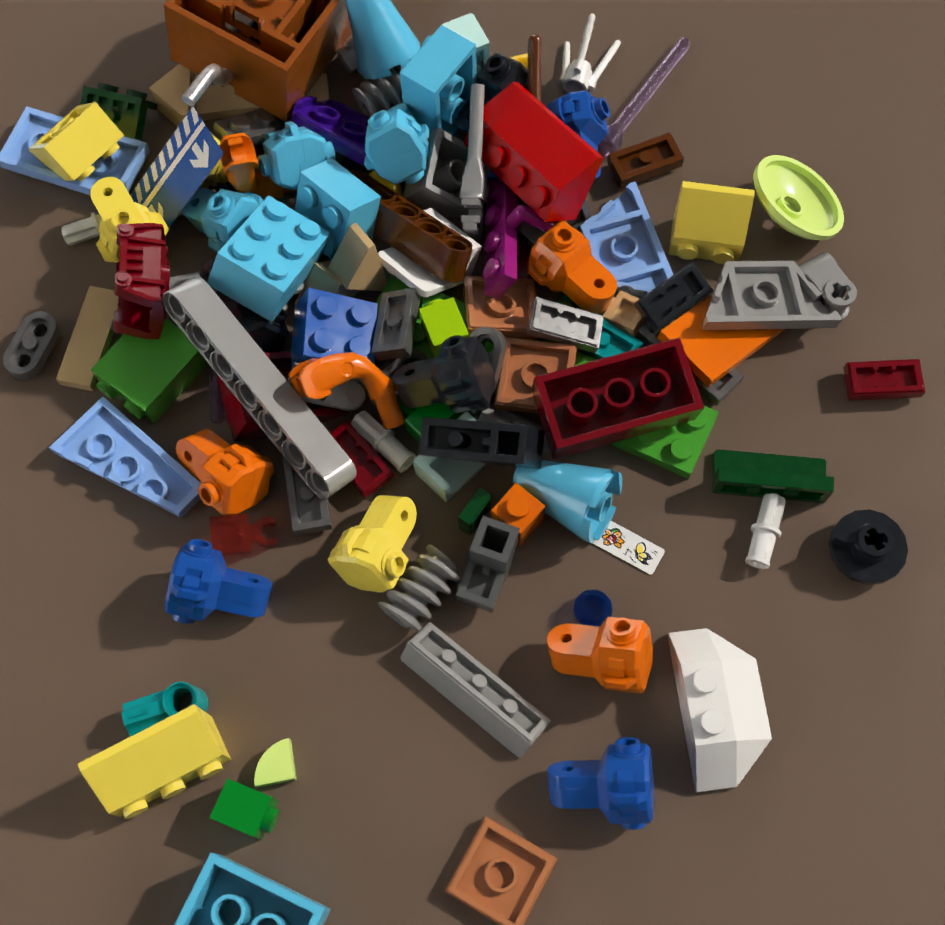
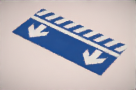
[130,107,223,229]

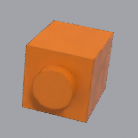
[491,482,545,547]

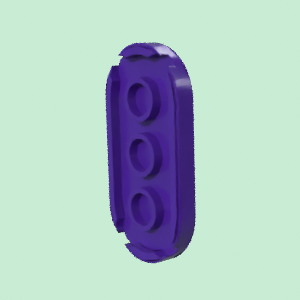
[291,96,376,171]

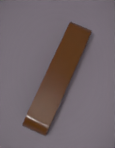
[346,169,473,282]

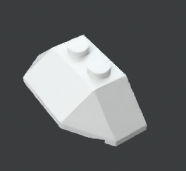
[667,628,772,793]

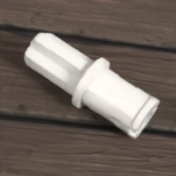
[61,212,101,246]
[351,411,416,473]
[745,493,786,569]

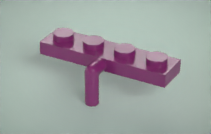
[483,178,555,299]

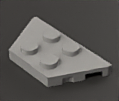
[702,261,841,330]

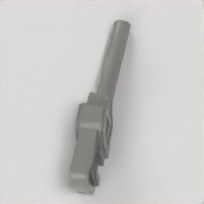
[460,84,490,240]

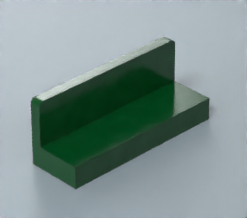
[712,449,834,503]

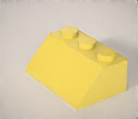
[77,704,231,819]

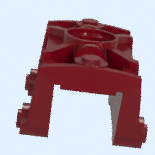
[113,223,170,339]

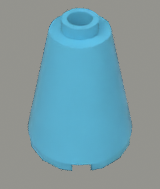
[345,0,421,80]
[513,460,623,543]

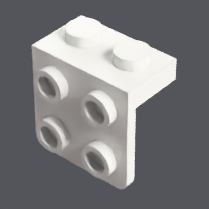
[378,208,482,297]

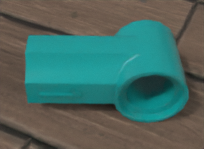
[121,681,208,737]

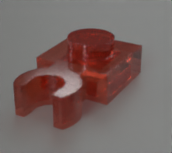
[209,514,277,556]

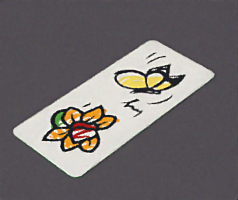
[593,521,665,575]

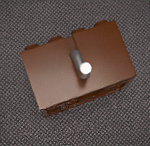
[164,0,351,122]

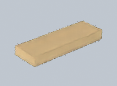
[56,286,118,392]

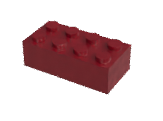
[531,337,704,460]

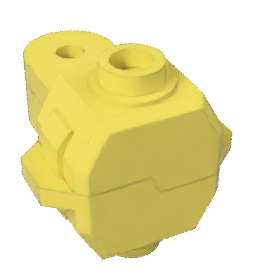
[90,177,169,263]
[328,495,417,593]

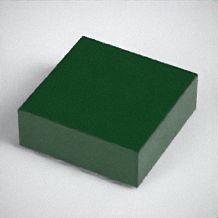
[458,487,491,535]

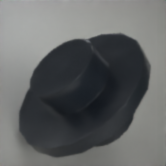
[829,509,908,585]

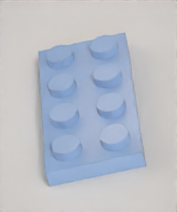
[0,106,150,195]

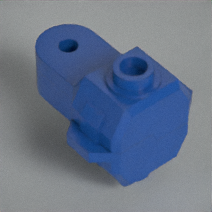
[546,90,610,179]
[164,539,272,624]
[547,737,655,830]

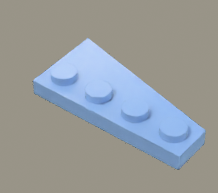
[49,397,201,518]

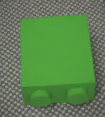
[91,319,208,424]

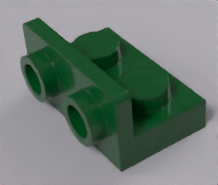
[80,82,158,141]

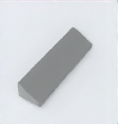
[400,622,551,758]

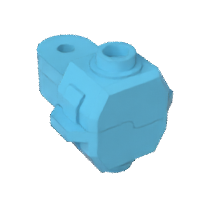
[364,104,429,185]
[259,121,336,191]
[181,188,263,253]

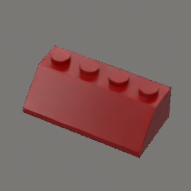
[464,82,604,222]

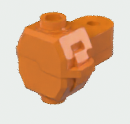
[527,221,617,314]
[176,429,274,515]
[547,617,653,694]

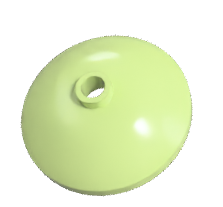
[753,155,844,240]

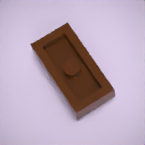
[607,132,684,188]

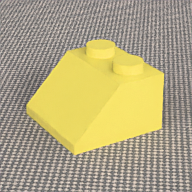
[28,102,124,182]
[669,181,755,264]

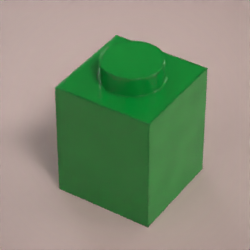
[209,778,280,840]

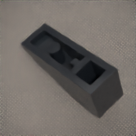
[418,417,545,469]

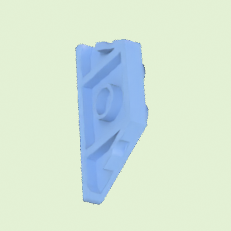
[580,182,673,297]

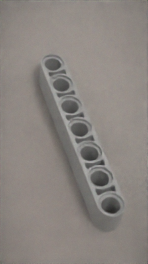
[162,276,357,499]

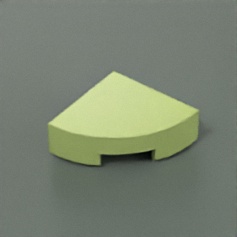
[254,738,297,788]

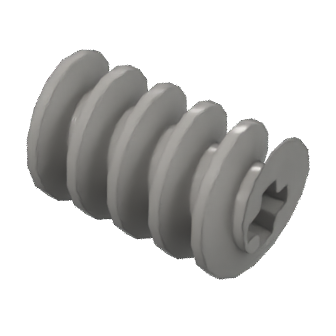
[352,65,402,118]
[378,545,461,631]

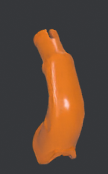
[219,133,297,198]
[289,352,405,429]

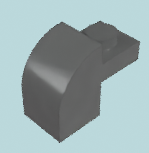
[456,516,520,612]

